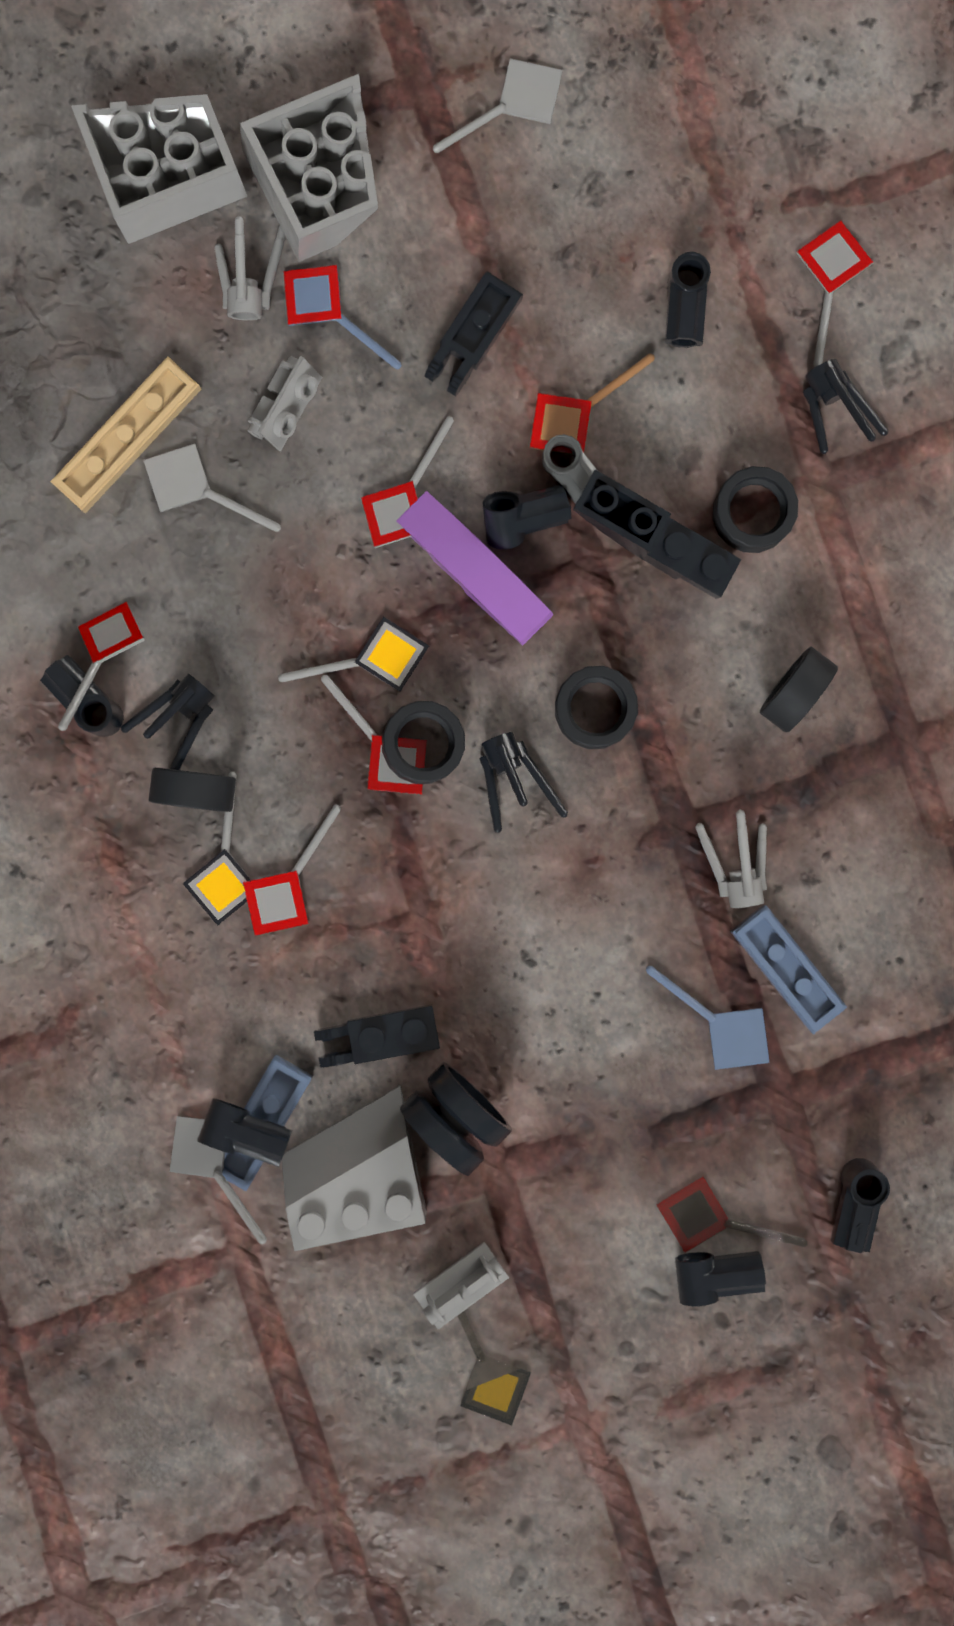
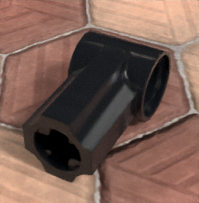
[665,252,711,348]
[482,485,571,549]
[40,655,124,737]
[197,1098,293,1167]
[830,1158,890,1253]
[675,1251,766,1307]

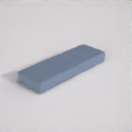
[730,905,847,1034]
[223,1055,313,1191]

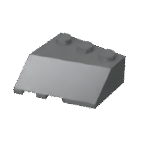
[240,74,378,262]
[71,94,248,244]
[282,1085,427,1251]

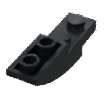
[573,469,742,599]

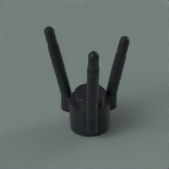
[803,359,888,454]
[121,673,214,770]
[479,732,568,833]

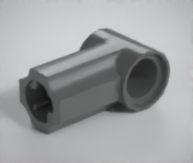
[542,434,598,504]

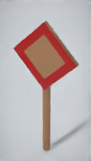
[530,354,655,455]

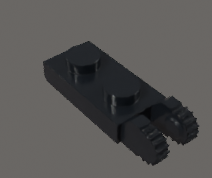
[425,271,523,397]
[314,1004,440,1068]

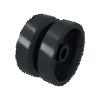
[400,1062,512,1176]

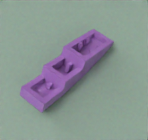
[396,491,553,646]

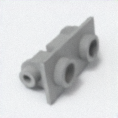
[247,356,322,451]
[413,1242,509,1329]

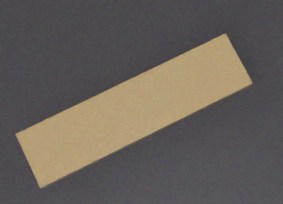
[50,356,202,513]

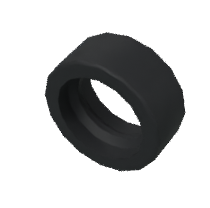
[712,466,798,553]
[760,647,838,733]
[555,666,638,749]
[382,701,465,784]
[148,767,236,812]

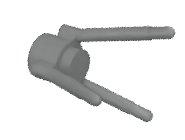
[214,216,285,321]
[695,810,767,908]

